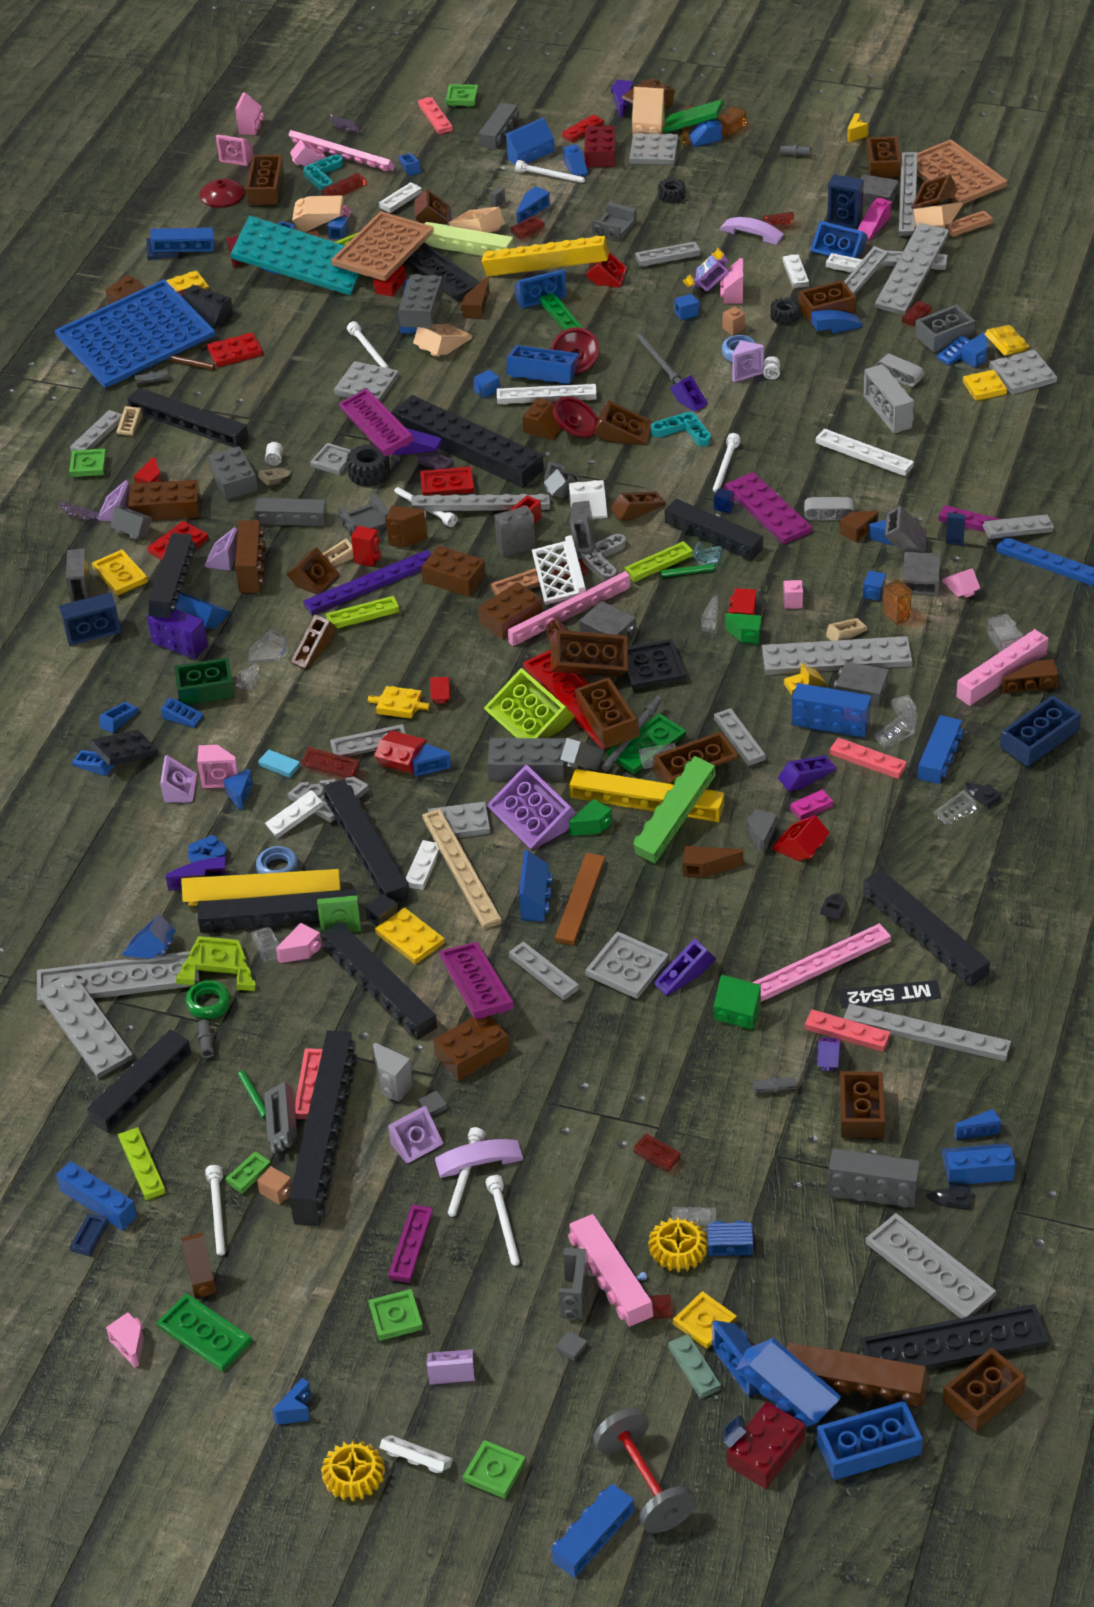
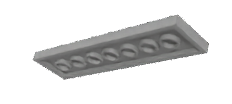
[875,223,949,316]
[762,636,912,675]
[37,951,200,1005]

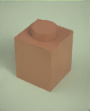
[723,307,745,336]
[257,1166,292,1205]

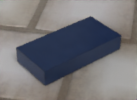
[946,512,966,546]
[70,1213,109,1257]
[723,1415,746,1448]

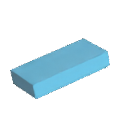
[258,750,300,778]

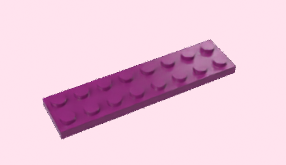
[338,388,414,456]

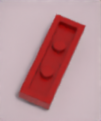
[562,114,604,143]

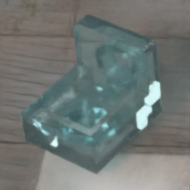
[693,542,723,565]

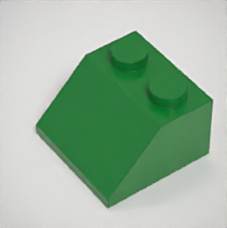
[714,975,761,1030]

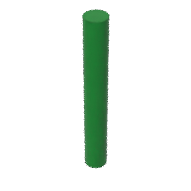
[661,564,714,577]
[238,1070,266,1119]

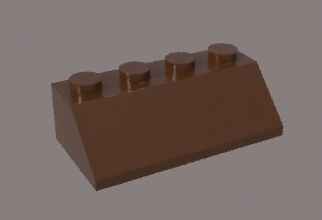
[653,731,739,783]

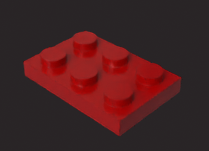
[207,332,263,367]
[420,466,474,496]
[147,521,209,560]

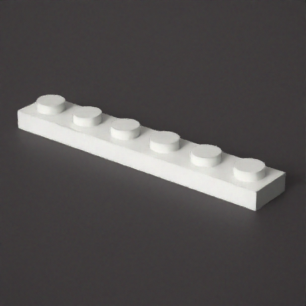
[497,384,596,404]
[816,429,914,476]

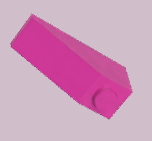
[858,198,891,241]

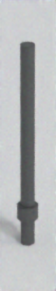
[636,333,681,384]
[602,696,662,771]

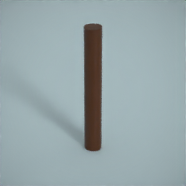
[169,355,215,371]

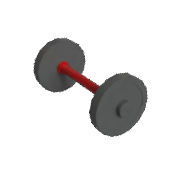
[593,1408,696,1533]

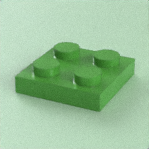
[446,84,478,107]
[69,449,106,477]
[317,896,361,935]
[368,1289,423,1341]
[463,1440,526,1499]

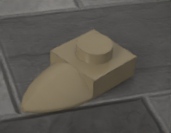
[258,468,291,486]

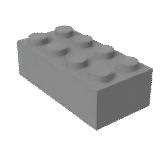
[864,364,915,433]

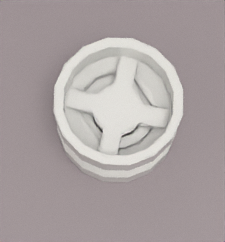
[763,356,780,380]
[265,442,283,466]

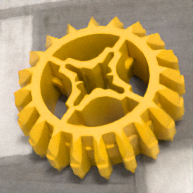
[648,1216,708,1273]
[321,1439,385,1502]

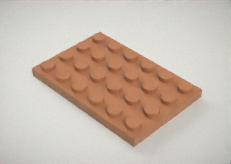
[917,139,1008,204]
[331,211,434,281]

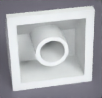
[569,480,607,519]

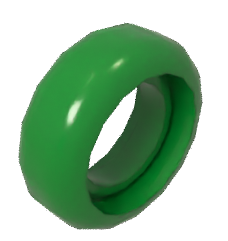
[186,980,230,1020]

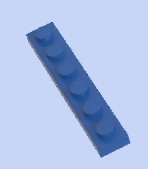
[996,537,1094,586]

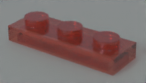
[321,173,367,196]
[301,747,360,778]

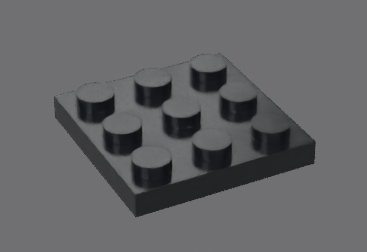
[626,639,686,690]

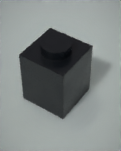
[366,894,398,927]

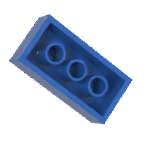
[791,683,871,738]
[817,1401,923,1480]

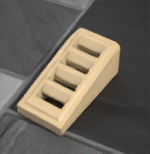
[116,406,143,436]
[322,538,353,566]
[826,618,868,641]

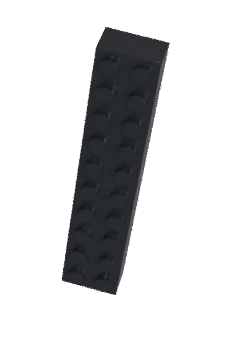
[391,395,544,488]
[289,1030,358,1226]

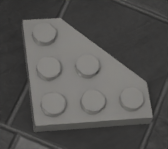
[288,777,369,823]

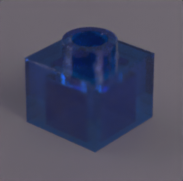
[714,488,734,513]

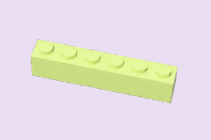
[424,222,514,256]

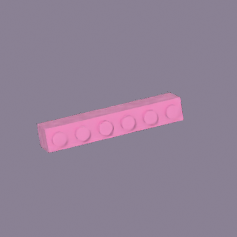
[956,629,1048,706]
[568,1214,653,1327]

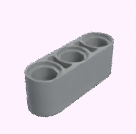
[876,354,925,387]
[804,497,855,521]

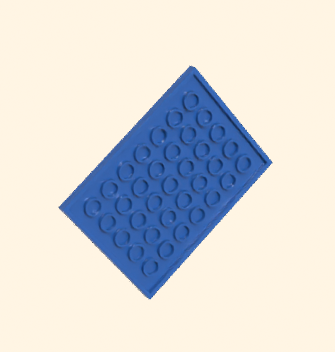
[55,279,215,388]

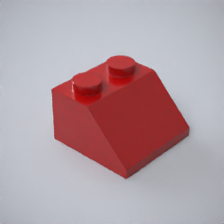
[586,251,627,287]
[374,730,427,774]
[772,815,830,861]

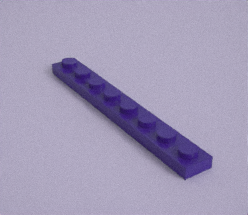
[303,550,431,616]

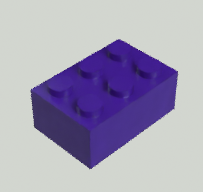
[147,610,208,659]

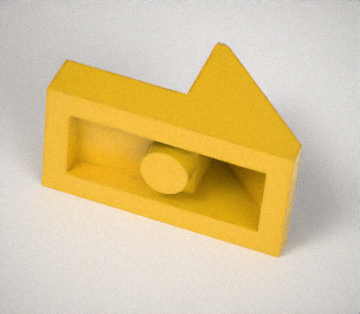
[847,113,869,142]
[784,663,825,695]

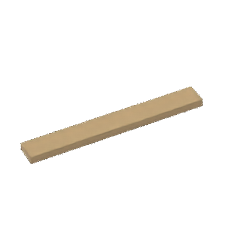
[422,808,502,930]

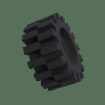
[658,178,686,204]
[770,297,799,325]

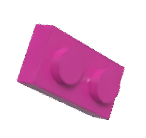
[790,789,833,821]

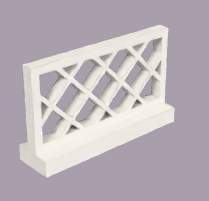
[532,535,586,605]

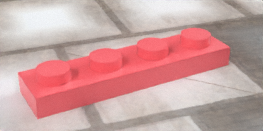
[418,97,453,134]
[830,737,907,779]
[805,1010,890,1052]
[295,1048,323,1119]

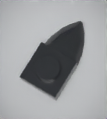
[966,783,1001,809]
[820,893,845,920]
[926,1185,971,1210]

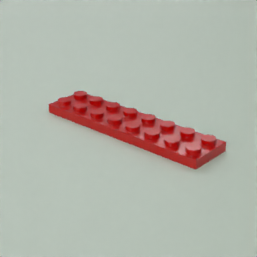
[523,650,614,751]

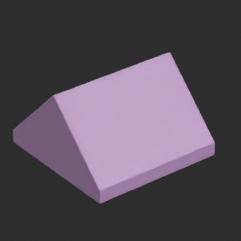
[732,340,764,382]
[97,480,130,521]
[204,527,238,570]
[160,755,197,803]
[388,1106,444,1163]
[427,1349,475,1385]

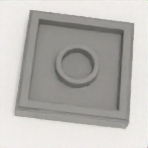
[310,443,350,475]

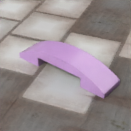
[720,217,783,245]
[435,1139,523,1178]

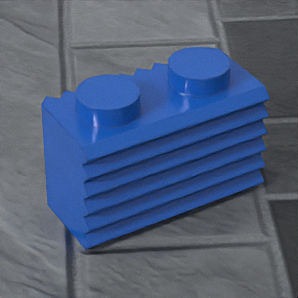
[708,1220,753,1256]

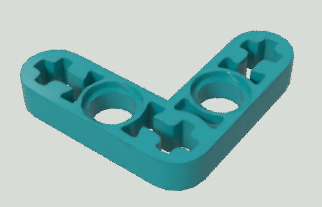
[303,155,343,192]
[651,412,711,447]

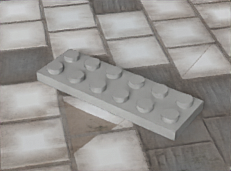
[37,972,134,1079]
[866,1213,996,1318]

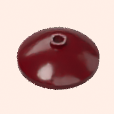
[199,179,245,208]
[551,327,599,374]
[553,396,598,438]

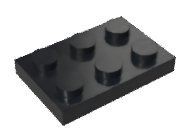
[90,730,158,766]

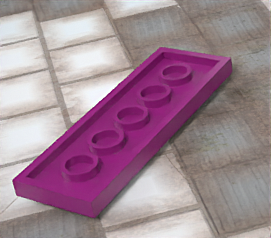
[725,472,812,545]
[439,942,514,1019]

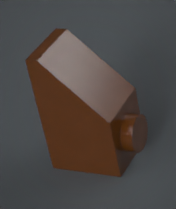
[839,510,879,543]

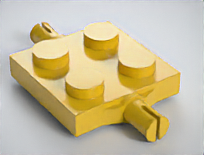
[368,686,430,719]

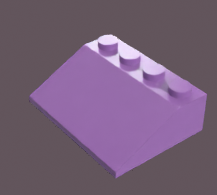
[486,764,577,850]

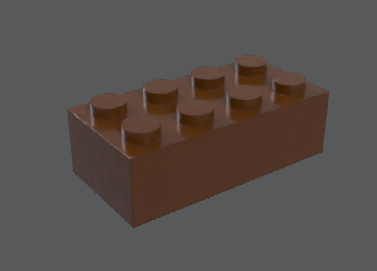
[246,155,284,205]
[128,480,201,520]
[235,520,266,593]
[551,630,628,677]
[575,677,640,749]

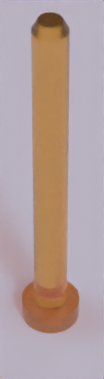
[680,105,692,145]

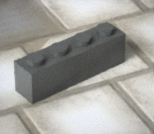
[479,103,519,149]
[254,498,327,526]

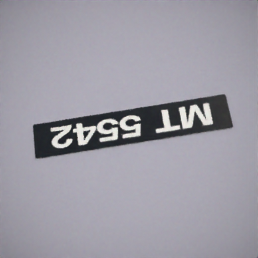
[838,980,941,1008]

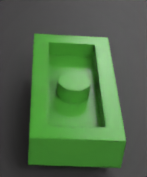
[226,1151,271,1194]

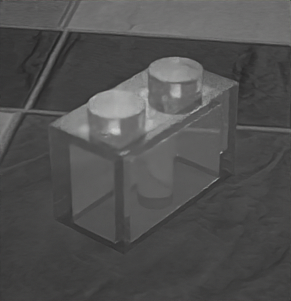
[986,614,1023,653]

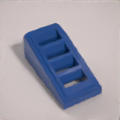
[398,153,421,176]
[937,335,970,365]
[161,697,204,728]
[100,702,139,733]
[72,750,114,776]
[954,1109,1001,1140]

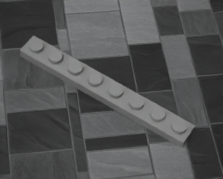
[899,152,917,236]
[412,494,550,511]
[844,1003,1011,1062]

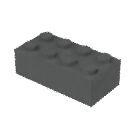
[399,274,443,328]
[487,738,566,781]
[828,1148,920,1208]

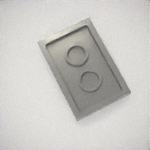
[428,802,490,841]

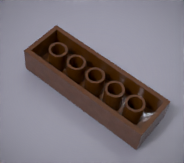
[787,1342,930,1407]

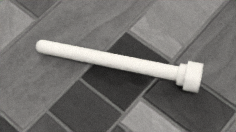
[515,160,585,183]
[347,321,388,368]
[713,433,741,493]
[394,487,458,528]
[448,1127,486,1217]
[205,1165,225,1256]
[486,1175,520,1266]

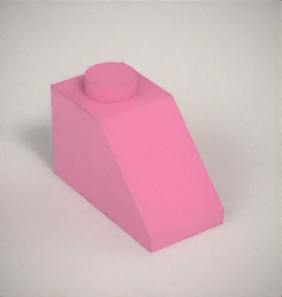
[290,139,326,167]
[942,568,980,598]
[783,580,803,609]
[276,923,322,963]
[106,1312,144,1368]

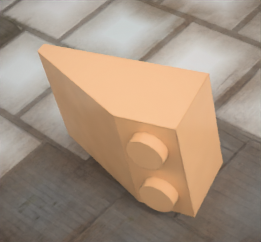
[632,87,665,135]
[292,196,344,233]
[914,202,963,228]
[449,207,505,233]
[413,324,472,357]

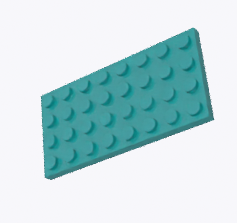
[230,216,360,295]

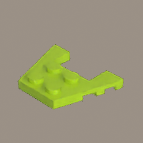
[176,936,255,991]

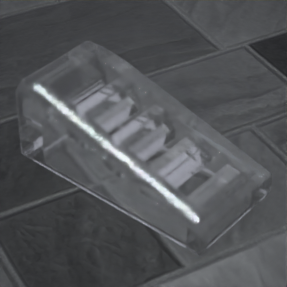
[701,595,718,633]
[874,713,916,748]
[934,790,977,826]
[251,927,279,962]

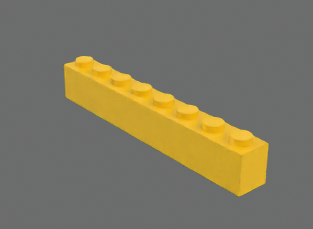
[482,236,609,277]
[569,769,724,822]
[181,869,341,906]

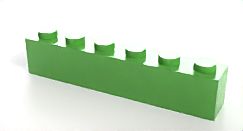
[633,756,716,864]

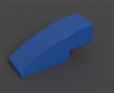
[811,310,863,333]

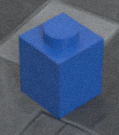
[328,216,349,240]
[674,294,700,320]
[473,370,500,398]
[863,571,886,601]

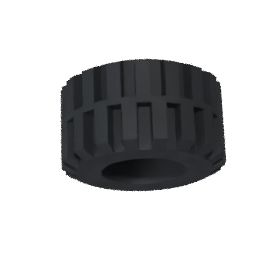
[346,444,390,486]

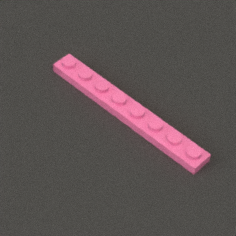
[288,130,396,172]
[508,571,630,646]
[752,923,891,1002]

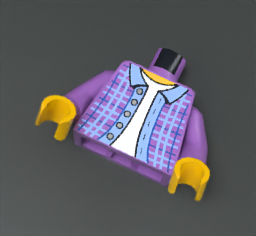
[683,248,729,292]

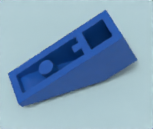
[516,186,550,226]

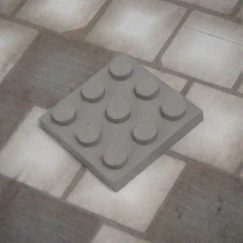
[629,133,678,165]
[989,350,1057,394]
[334,361,399,402]
[585,931,669,999]

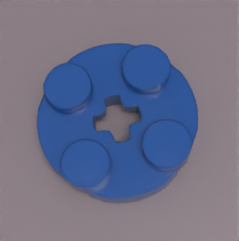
[188,836,227,863]

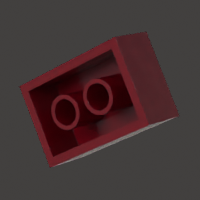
[584,125,616,167]
[727,1401,805,1489]

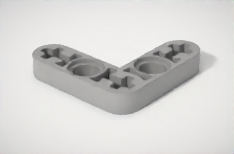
[581,534,626,582]

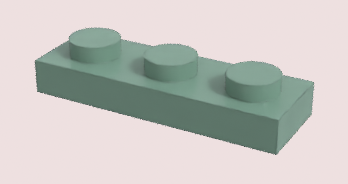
[668,1334,721,1399]

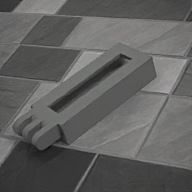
[264,1082,297,1155]

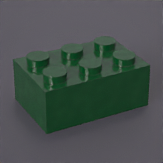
[174,657,235,705]

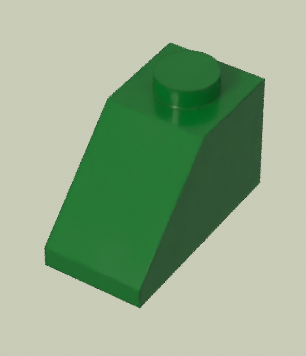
[725,613,762,644]
[569,799,612,836]

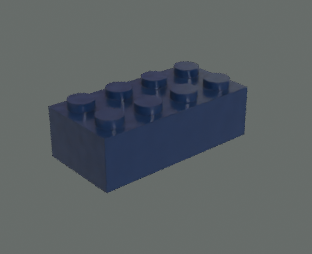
[1000,695,1081,767]

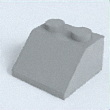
[373,1043,413,1102]

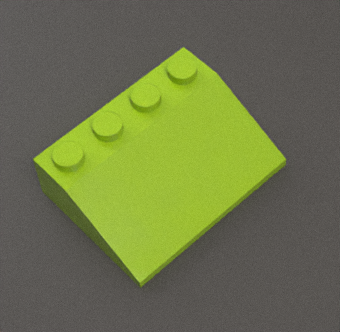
[484,668,575,738]

